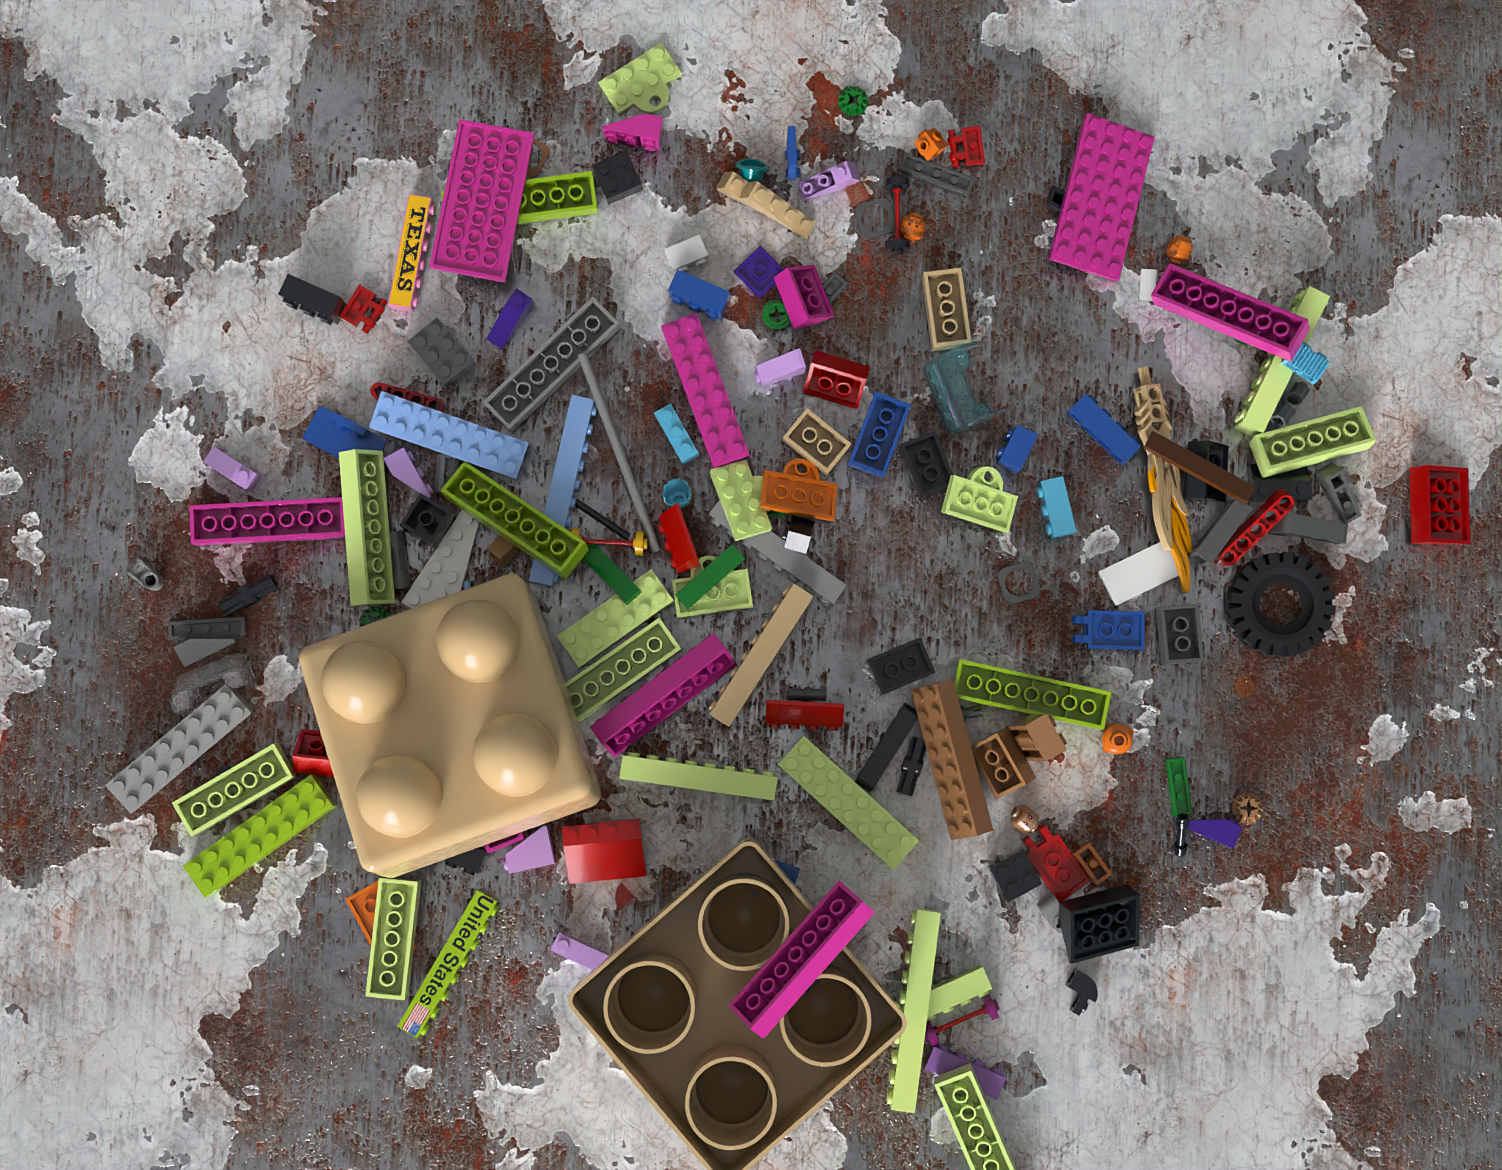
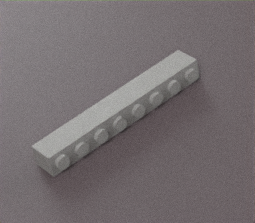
[709,499,847,606]

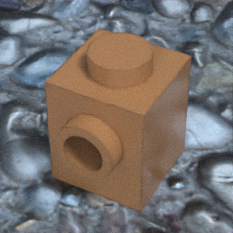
[487,536,519,568]

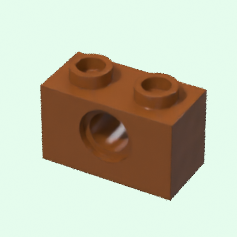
[1071,841,1112,886]

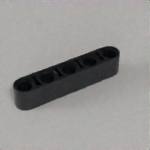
[855,703,918,792]

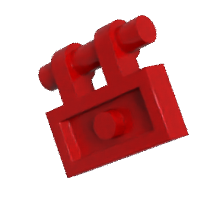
[947,126,985,168]
[339,284,387,334]

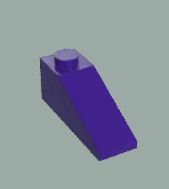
[486,288,534,350]
[1186,817,1242,848]

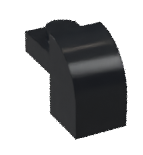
[1065,968,1098,1016]

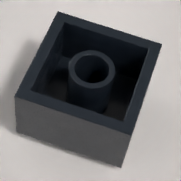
[592,150,643,205]
[400,493,456,549]
[987,848,1042,902]

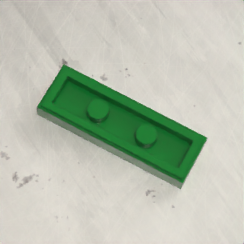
[1165,757,1193,817]

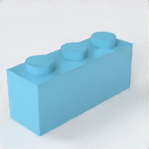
[654,403,699,465]
[1036,476,1077,539]

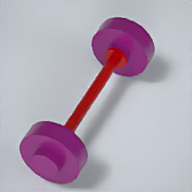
[925,994,1000,1047]

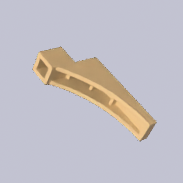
[716,171,816,239]

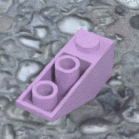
[798,161,861,201]
[383,447,434,500]

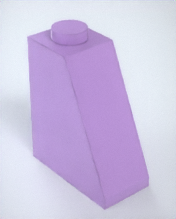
[753,348,806,387]
[503,825,556,874]

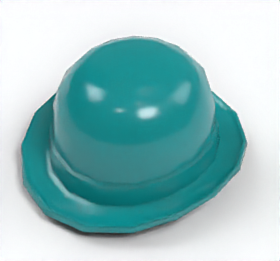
[736,158,770,182]

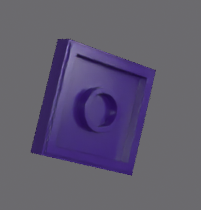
[733,245,784,299]

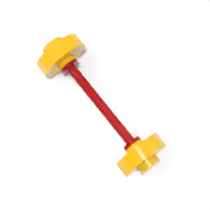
[571,528,648,556]

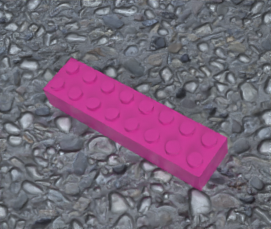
[1151,263,1310,362]
[661,313,750,469]
[189,497,345,546]
[590,633,737,758]
[728,880,875,1039]

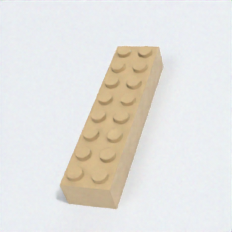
[709,584,813,727]

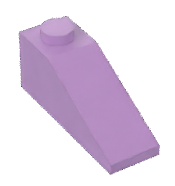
[203,446,262,493]
[550,930,609,970]

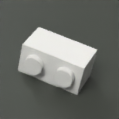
[665,234,709,274]

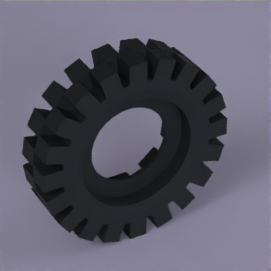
[1226,552,1336,657]

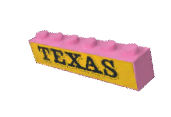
[388,194,436,312]

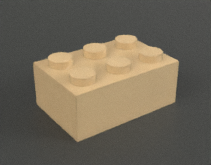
[782,408,852,476]

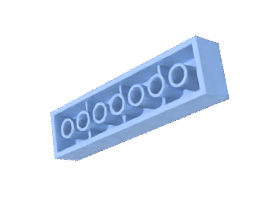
[369,391,529,479]

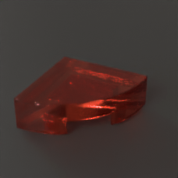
[615,882,635,910]

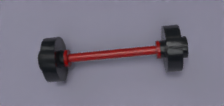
[885,174,910,255]

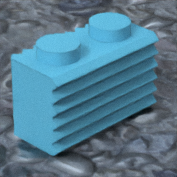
[1281,342,1330,385]

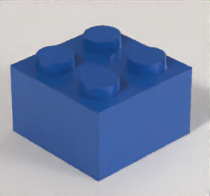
[995,424,1038,474]

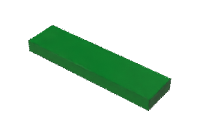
[582,544,642,605]
[675,544,746,609]

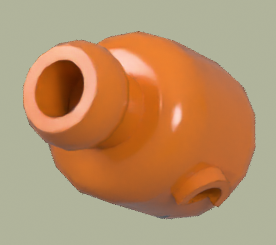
[1101,722,1134,754]

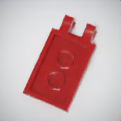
[1021,824,1090,902]

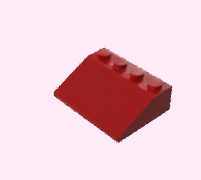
[1409,465,1471,544]
[562,818,646,884]

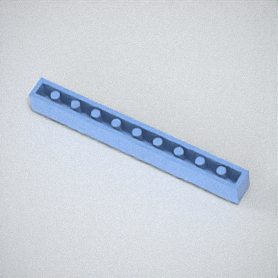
[529,395,597,587]

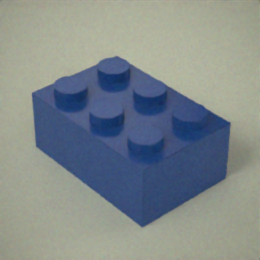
[668,269,731,321]

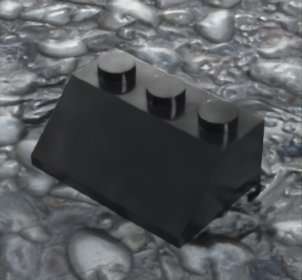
[1185,440,1229,502]
[1248,464,1312,502]

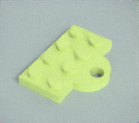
[598,42,682,115]
[709,459,772,541]
[941,466,1018,533]
[672,556,753,619]

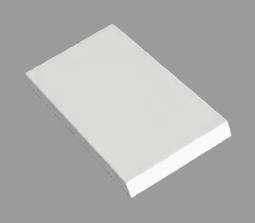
[1098,542,1179,606]

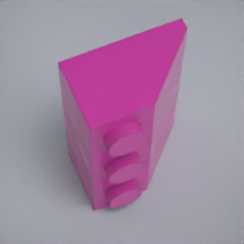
[774,265,834,329]

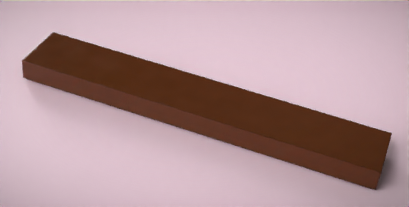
[1143,431,1256,505]

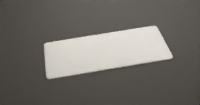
[1139,269,1157,301]

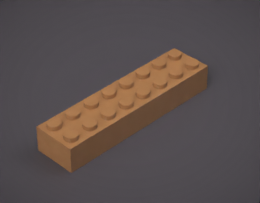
[911,679,993,840]
[1006,713,1067,762]

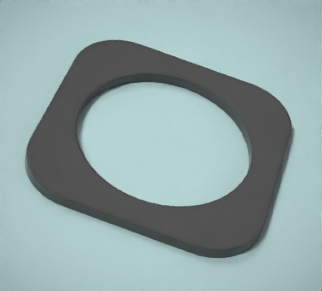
[855,198,895,239]
[998,561,1040,604]

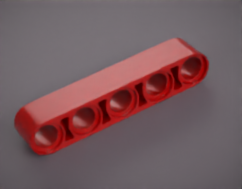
[1217,489,1295,566]

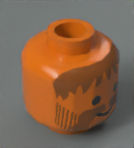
[900,213,926,243]
[1165,235,1194,265]

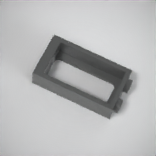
[1188,499,1253,567]

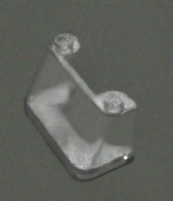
[170,652,258,714]

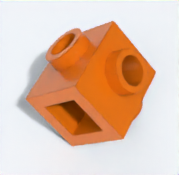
[914,128,948,161]

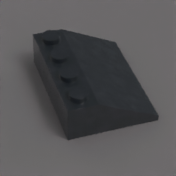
[1059,884,1140,964]

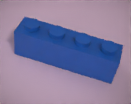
[1067,394,1141,465]

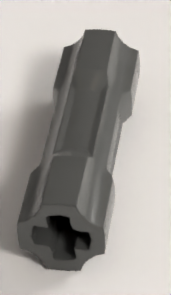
[389,531,411,590]

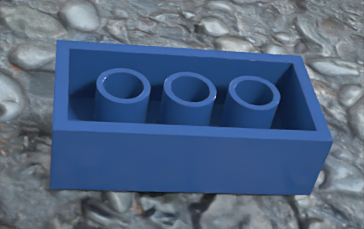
[848,391,911,479]

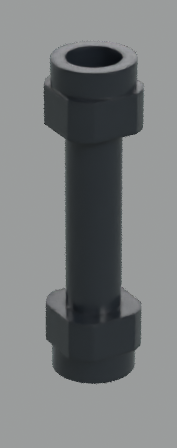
[1173,813,1190,856]

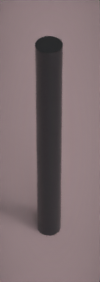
[573,496,630,540]

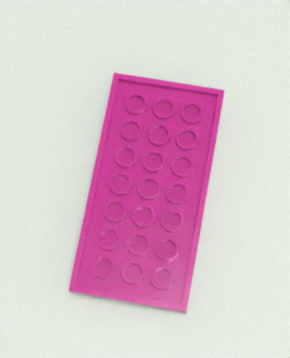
[1048,113,1155,282]
[429,119,535,283]

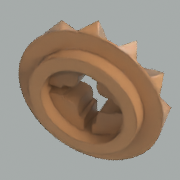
[1232,792,1264,824]

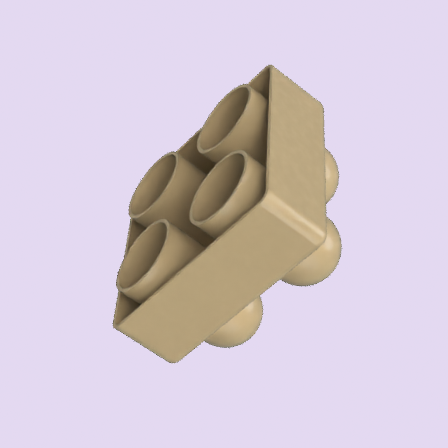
[299,574,601,878]
[568,838,907,1170]

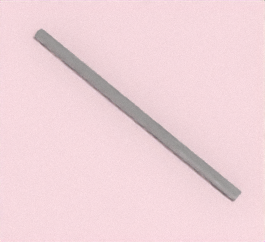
[577,352,661,553]

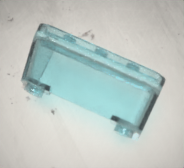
[924,341,1007,434]

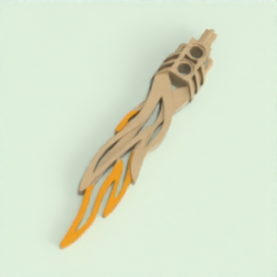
[1133,366,1192,593]

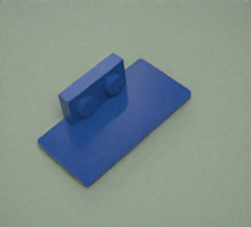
[302,406,387,458]

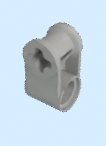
[125,557,164,591]
[1037,894,1062,933]

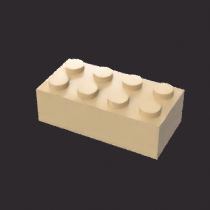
[922,268,972,351]

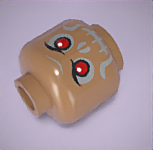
[1010,805,1040,834]

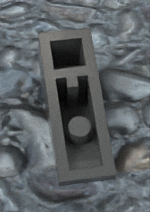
[1315,462,1362,524]
[173,634,239,667]

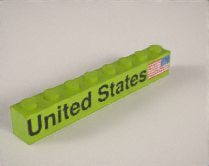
[397,889,500,1038]

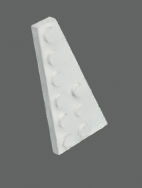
[402,510,480,609]

